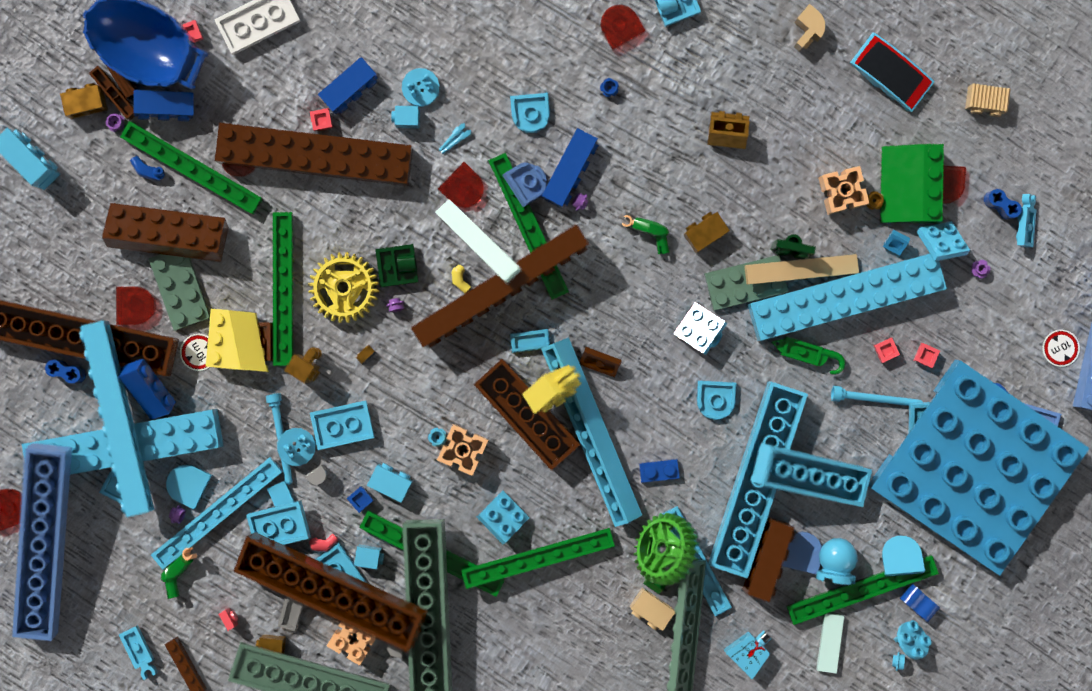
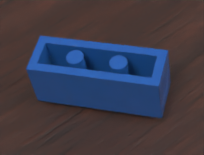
[318,57,378,115]
[134,90,194,121]
[118,359,176,420]

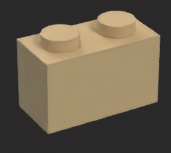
[630,587,675,631]

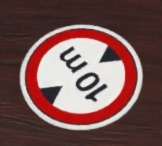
[1043,330,1080,367]
[180,334,209,371]

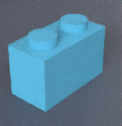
[367,463,413,503]

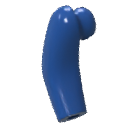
[130,156,165,181]

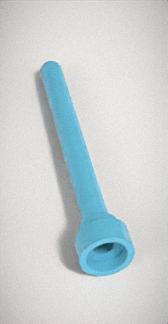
[831,386,923,406]
[266,393,293,485]

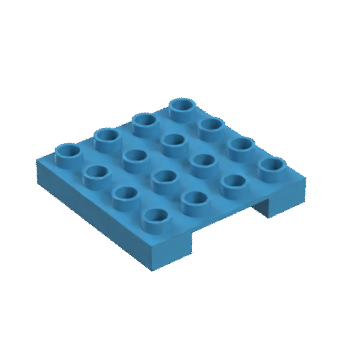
[868,360,1090,576]

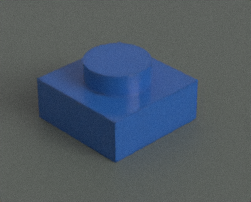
[346,486,374,513]

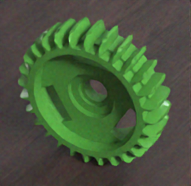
[633,513,699,586]

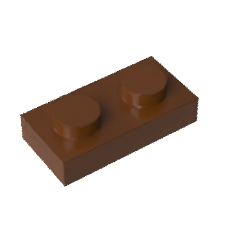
[258,322,273,361]
[580,347,622,378]

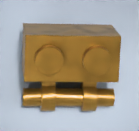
[707,111,750,149]
[284,348,322,383]

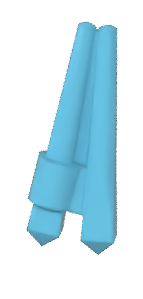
[439,123,471,154]

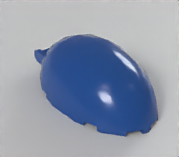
[83,0,209,89]

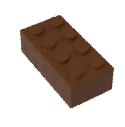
[742,517,796,602]

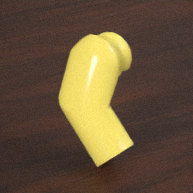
[452,265,471,293]

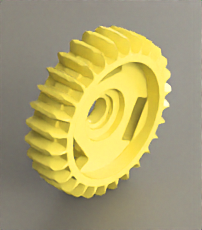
[308,252,379,323]

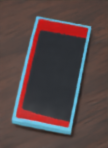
[850,32,935,112]

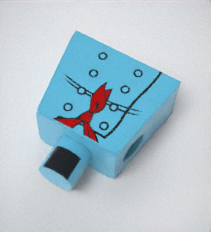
[724,630,772,679]

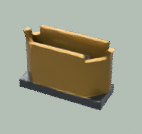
[355,344,376,365]

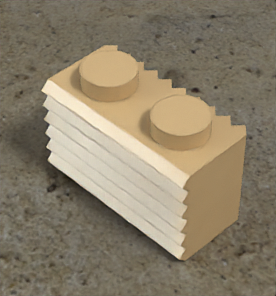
[965,84,1011,117]

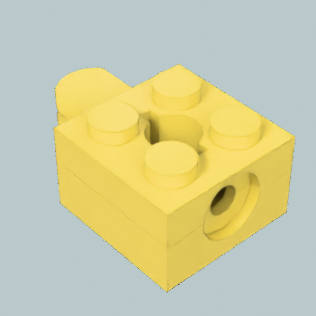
[522,365,581,414]

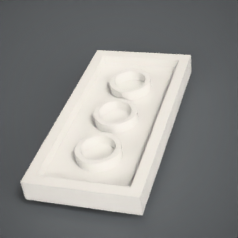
[214,0,301,55]

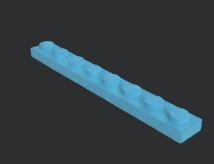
[151,457,283,570]

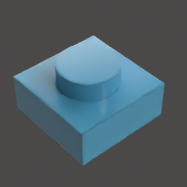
[883,230,910,256]

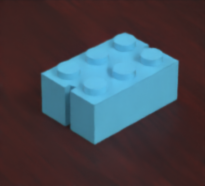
[0,127,60,190]

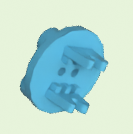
[402,68,440,107]
[277,428,316,466]
[893,620,931,660]

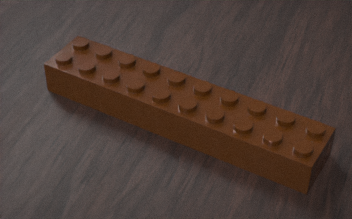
[215,122,413,186]
[411,224,589,348]
[0,300,179,376]
[233,532,428,652]

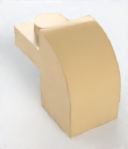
[794,4,825,52]

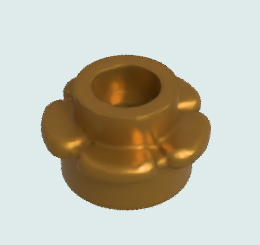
[867,191,884,210]

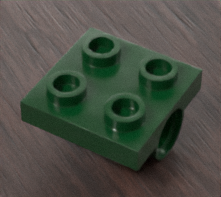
[771,234,816,260]
[375,244,419,287]

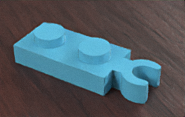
[1016,194,1036,248]
[119,625,157,680]

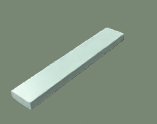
[435,199,521,283]

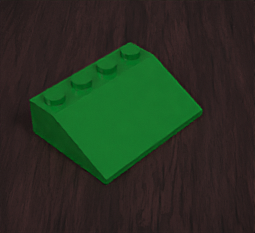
[880,144,944,224]

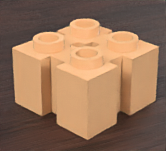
[818,166,869,215]
[437,424,489,476]
[327,622,376,666]

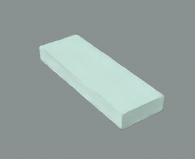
[816,613,844,674]

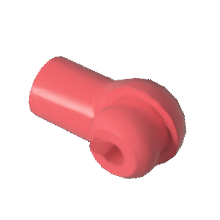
[309,534,339,552]

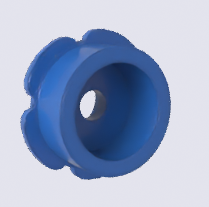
[600,78,619,97]

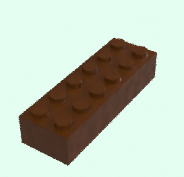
[102,203,229,262]
[474,358,580,471]

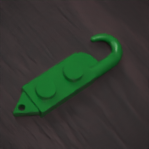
[771,337,846,375]

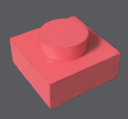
[182,20,203,43]
[310,108,333,132]
[873,338,900,363]
[913,343,940,368]
[219,607,238,631]

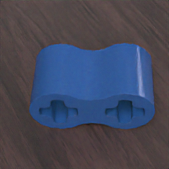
[984,189,1022,220]
[45,360,86,383]
[900,584,940,623]

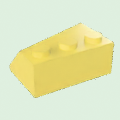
[206,309,269,372]

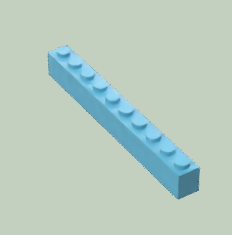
[80,321,154,517]
[541,337,642,527]

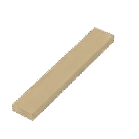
[745,254,859,285]

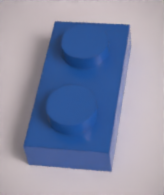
[639,459,680,483]

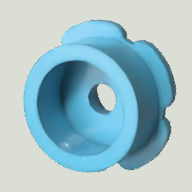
[428,428,447,447]
[892,652,905,671]

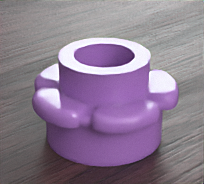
[106,113,125,132]
[571,193,589,211]
[971,260,991,279]
[386,298,405,313]
[169,505,186,524]

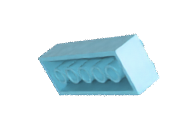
[752,443,872,507]

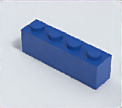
[542,128,599,208]

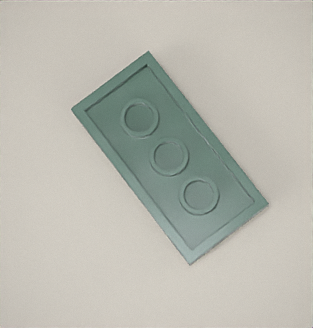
[149,254,210,331]
[704,255,788,311]

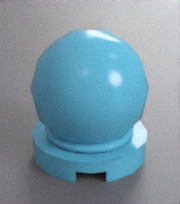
[816,538,858,585]

